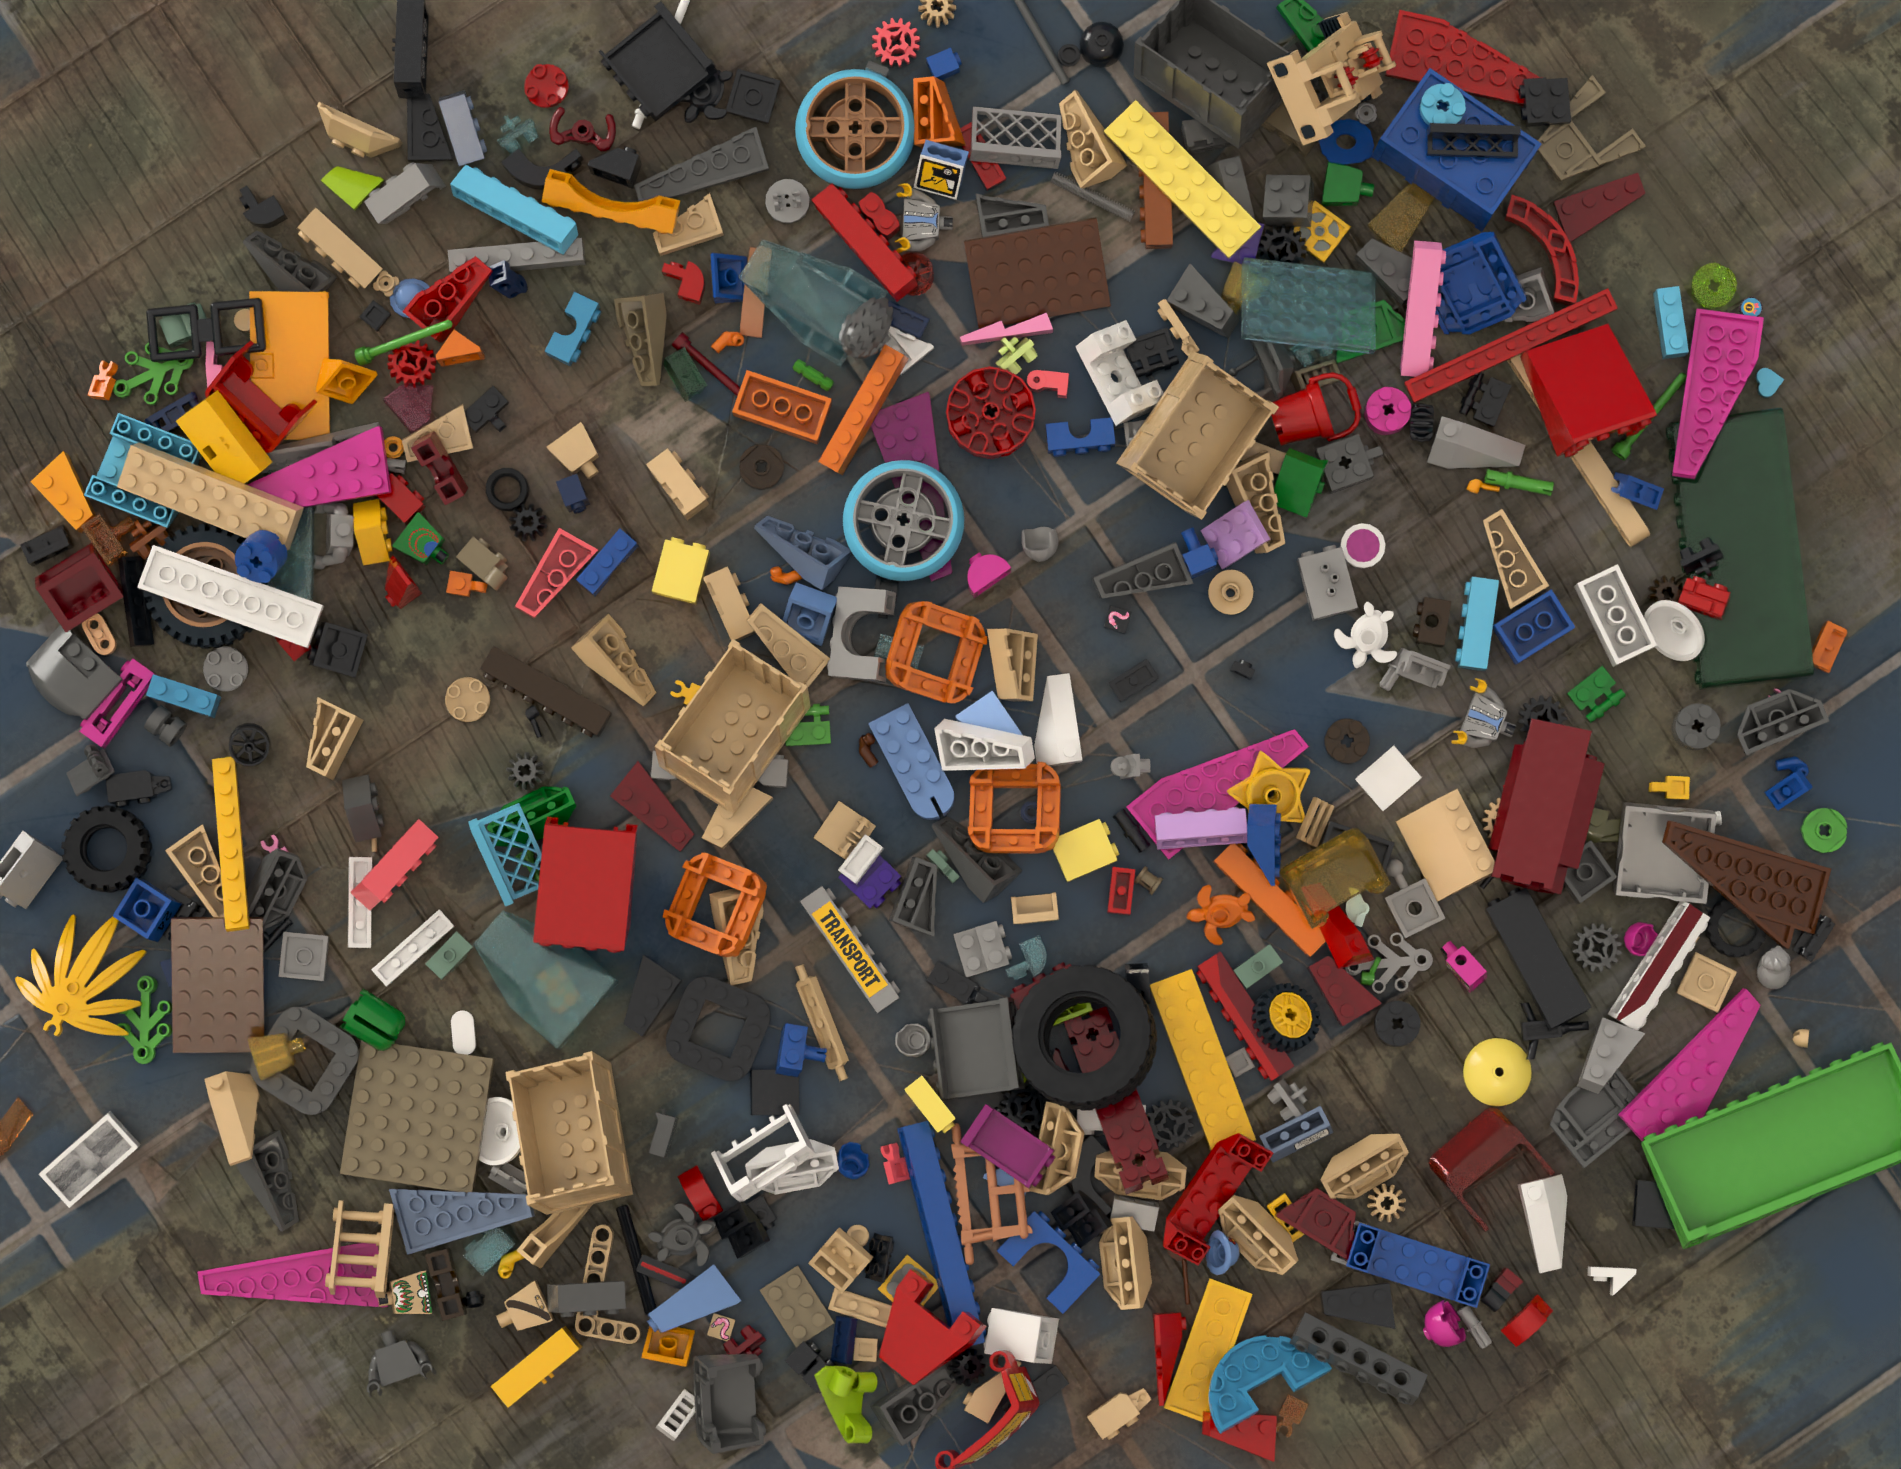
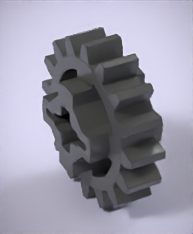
[1572,923,1622,972]

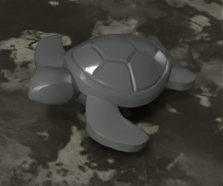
[648,1202,716,1266]

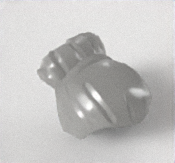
[1757,945,1791,989]

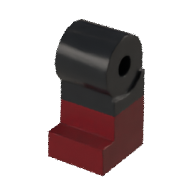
[1480,1268,1523,1312]

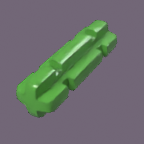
[793,359,834,391]

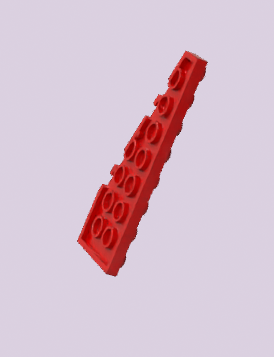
[1385,10,1543,106]

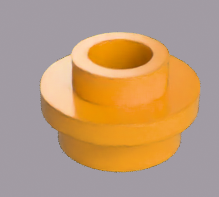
[384,436,404,459]

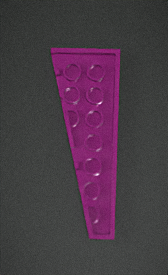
[871,392,952,582]

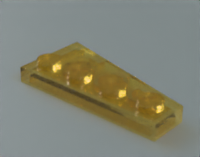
[1367,183,1435,253]

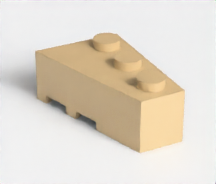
[703,566,756,641]

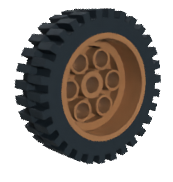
[143,524,270,649]

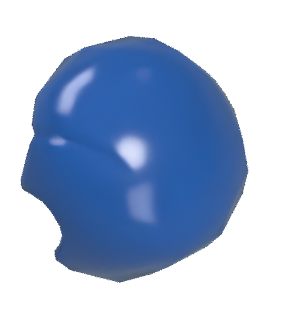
[837,1142,869,1179]

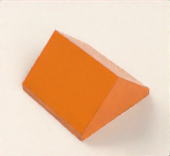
[436,330,485,367]

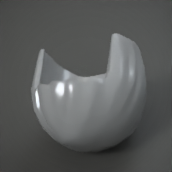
[1021,527,1059,562]

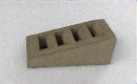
[1290,359,1341,392]

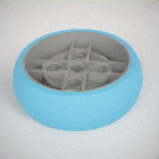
[843,460,964,581]

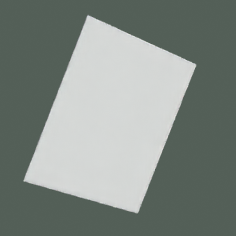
[1355,746,1422,811]

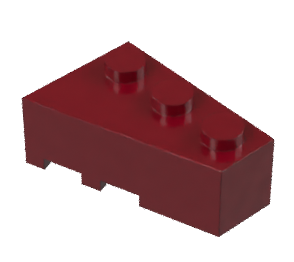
[1307,956,1382,1026]

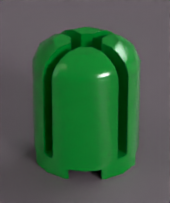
[340,989,405,1051]

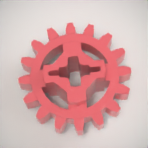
[872,18,920,67]

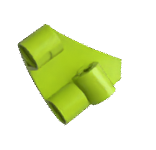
[814,1366,877,1444]

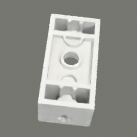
[1075,320,1164,426]

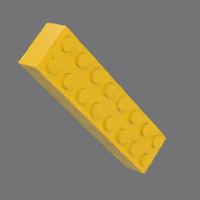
[1150,969,1256,1151]

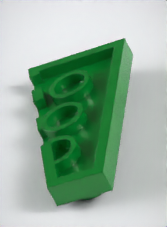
[1276,0,1325,52]

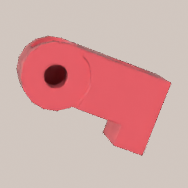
[1027,370,1069,399]

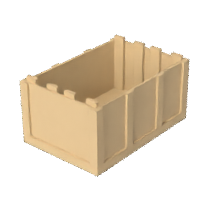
[1116,351,1279,520]
[655,639,810,814]
[506,1051,633,1215]

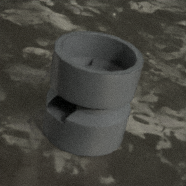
[144,705,187,747]

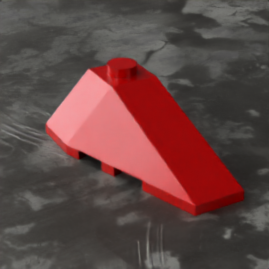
[402,256,493,343]
[1302,883,1374,968]
[1153,1312,1186,1406]

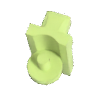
[995,337,1038,375]

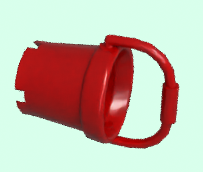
[1271,372,1362,446]

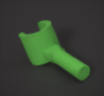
[1361,957,1381,985]

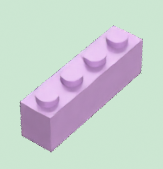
[1155,807,1247,850]

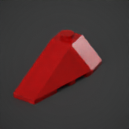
[385,555,422,609]

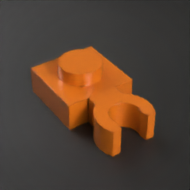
[88,360,118,400]

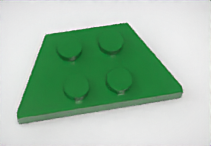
[1336,300,1405,364]

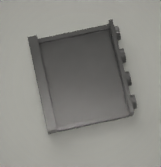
[928,997,1025,1100]

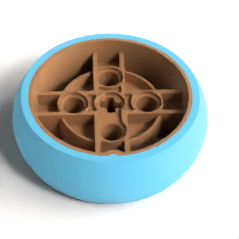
[795,69,915,189]

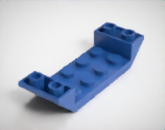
[1346,1222,1490,1308]

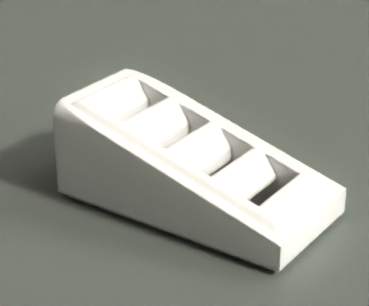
[656,1389,695,1441]

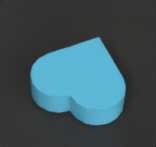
[1756,368,1784,398]

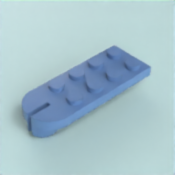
[868,703,955,820]

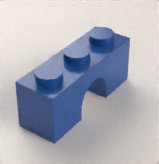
[1045,417,1115,457]
[576,529,638,597]

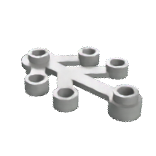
[1344,932,1433,993]

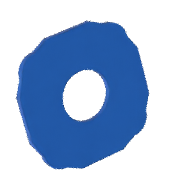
[1318,119,1374,165]

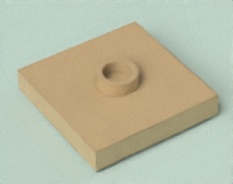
[1676,952,1737,1013]

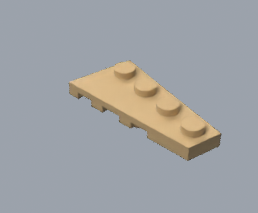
[747,603,830,687]

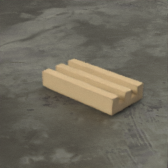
[1296,797,1335,847]

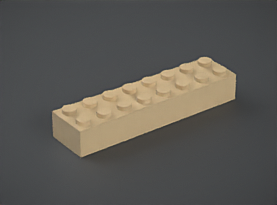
[117,442,304,550]

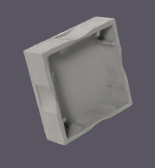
[1613,802,1717,904]

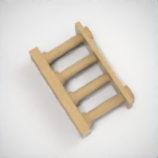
[325,1200,395,1298]

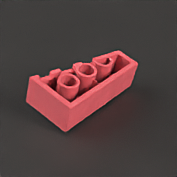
[514,528,598,618]
[350,819,439,910]

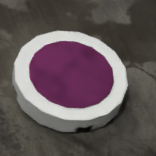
[1340,523,1385,568]

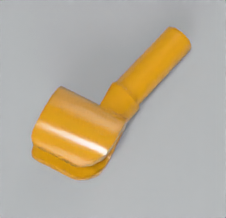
[1466,479,1500,494]

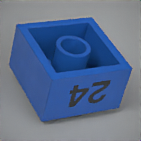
[113,878,181,942]

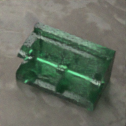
[663,347,707,402]

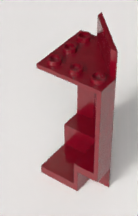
[1488,719,1605,895]

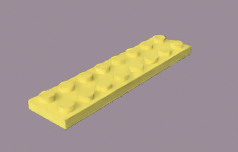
[1104,100,1261,259]

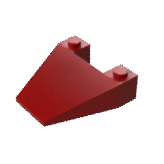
[879,1269,987,1385]

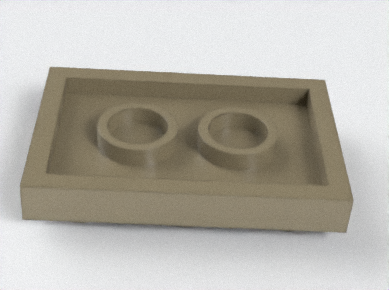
[760,1265,835,1348]

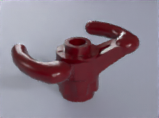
[549,107,616,152]

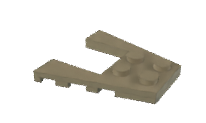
[1537,75,1646,182]

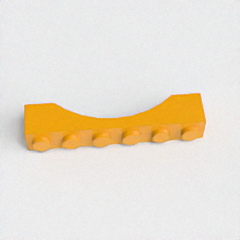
[542,169,681,234]

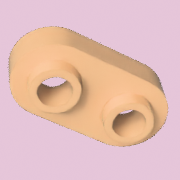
[82,614,117,656]

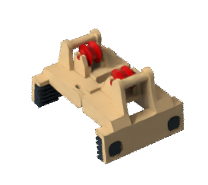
[1267,12,1396,145]

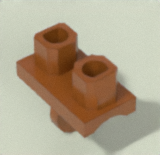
[129,519,169,559]

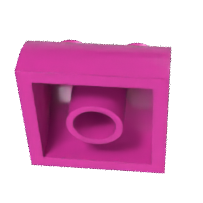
[967,552,1011,598]

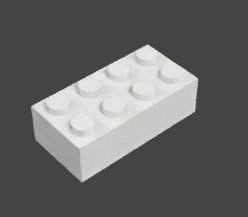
[1574,564,1657,667]

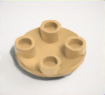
[445,677,490,722]

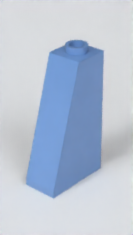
[647,1265,741,1333]

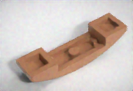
[740,247,772,338]

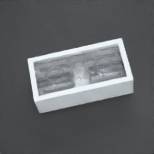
[39,1111,140,1208]

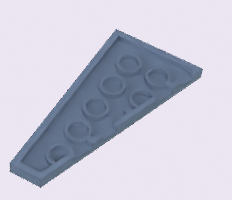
[389,1189,535,1255]

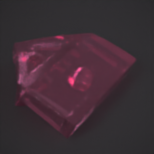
[383,384,433,434]

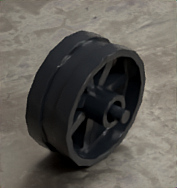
[229,723,270,766]

